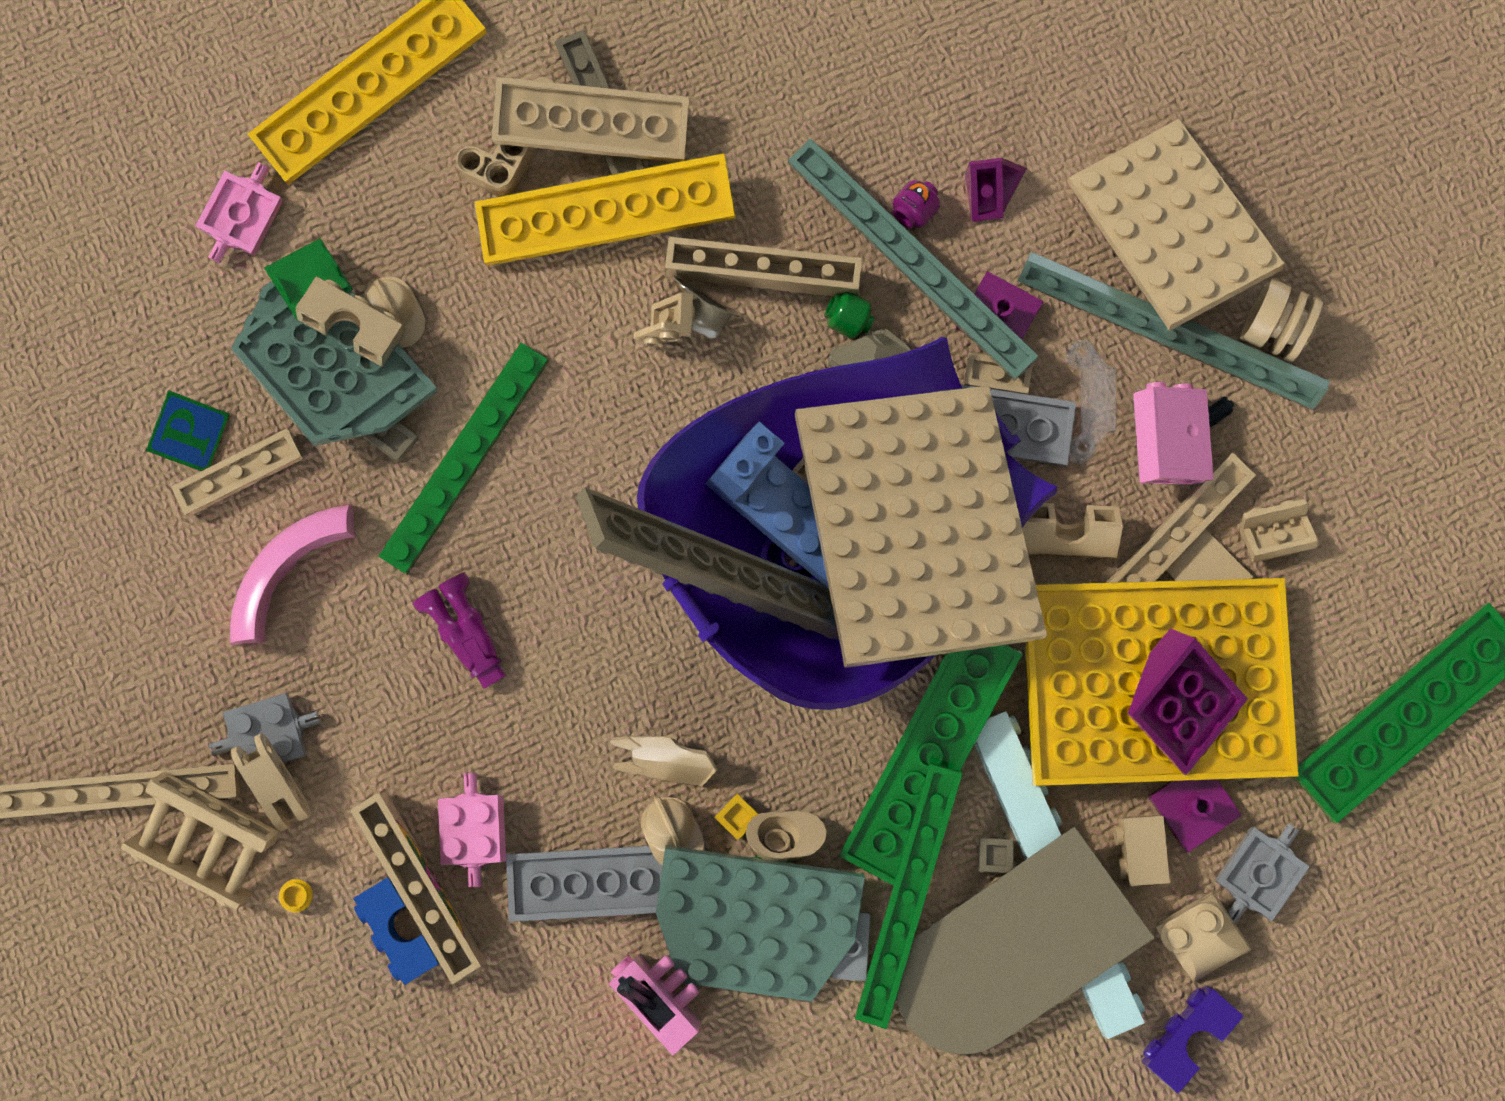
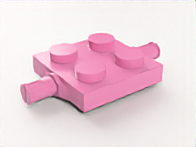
[195,162,284,264]
[438,773,506,887]

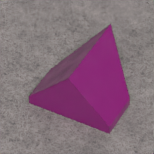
[965,158,1027,222]

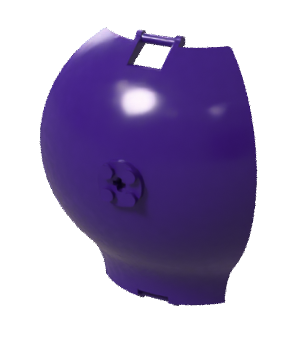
[637,337,1057,710]

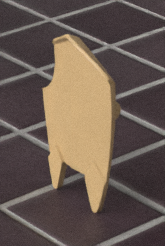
[610,734,717,787]

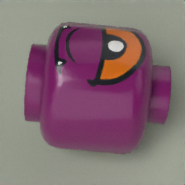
[892,180,940,228]

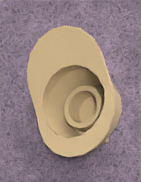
[363,276,426,348]
[640,797,704,866]
[746,811,827,862]

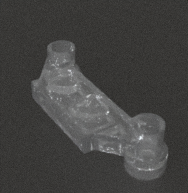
[1066,340,1116,464]

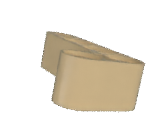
[456,77,554,197]

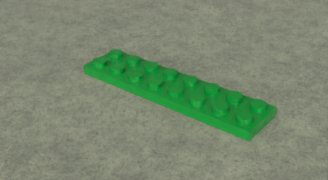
[1294,603,1505,823]
[839,645,1023,886]

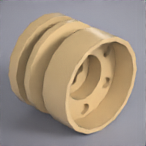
[1240,277,1323,362]

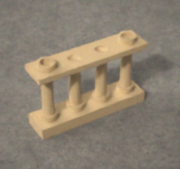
[121,772,280,910]

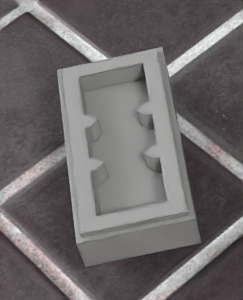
[832,912,870,981]

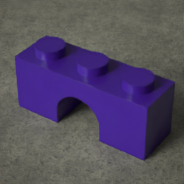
[1141,985,1244,1094]

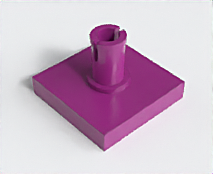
[955,271,1043,340]
[1148,779,1242,852]

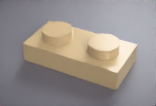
[963,353,1033,395]

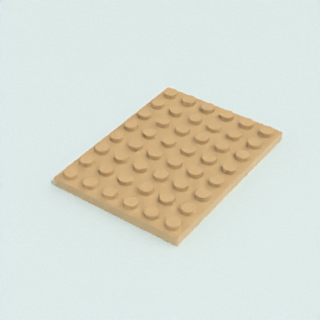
[795,385,1047,668]

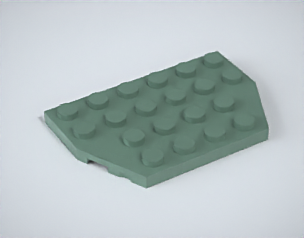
[231,281,437,446]
[656,845,865,1002]

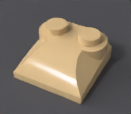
[1156,891,1251,982]

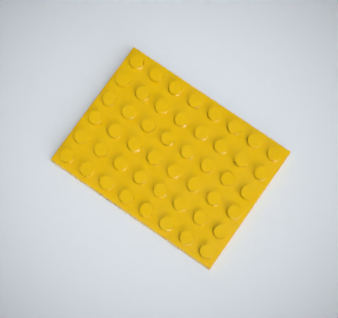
[1025,578,1298,786]

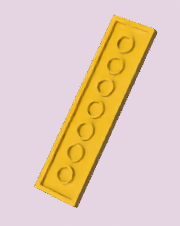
[247,0,487,185]
[475,153,736,266]

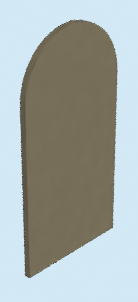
[896,826,1154,1054]

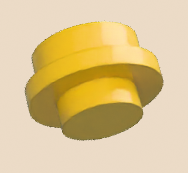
[279,879,313,913]

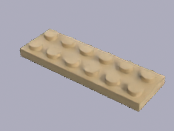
[491,77,689,162]

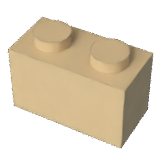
[1114,815,1170,886]

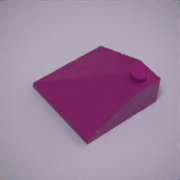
[1128,628,1248,775]

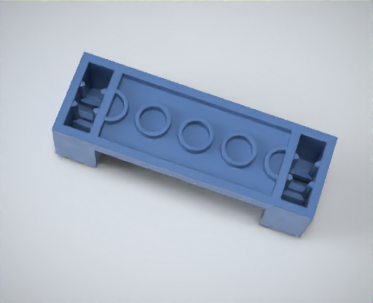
[705,422,829,589]

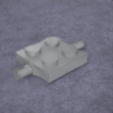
[209,693,321,762]
[1214,824,1310,924]

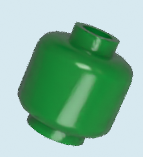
[824,292,874,339]

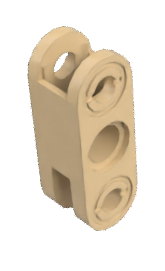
[231,733,311,832]

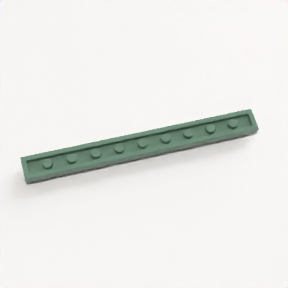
[788,138,1039,381]
[1018,252,1330,410]

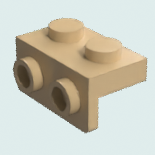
[634,292,695,347]
[1240,499,1318,563]

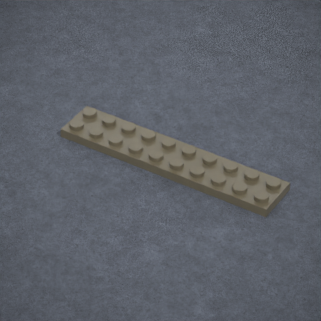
[576,487,839,640]

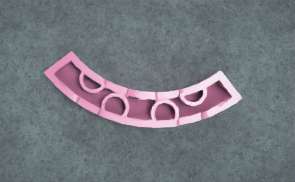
[230,504,355,645]

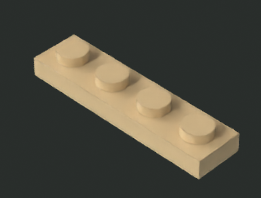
[171,428,304,517]

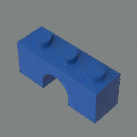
[353,877,440,985]

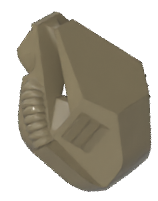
[827,329,911,368]

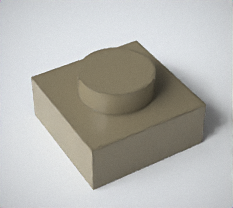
[978,838,1014,873]

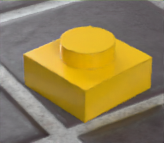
[714,793,758,840]

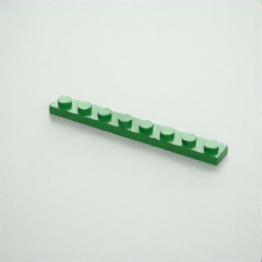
[378,342,549,575]
[855,762,963,1029]

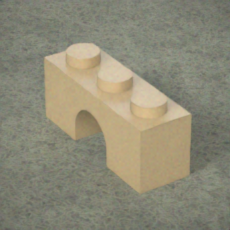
[296,276,402,367]
[1022,503,1123,558]

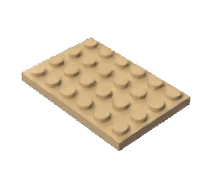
[1068,119,1284,331]

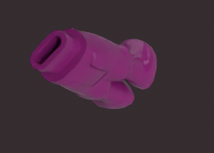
[412,572,506,689]

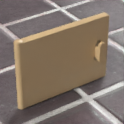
[1165,529,1253,581]

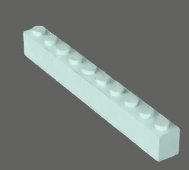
[974,711,1145,1039]

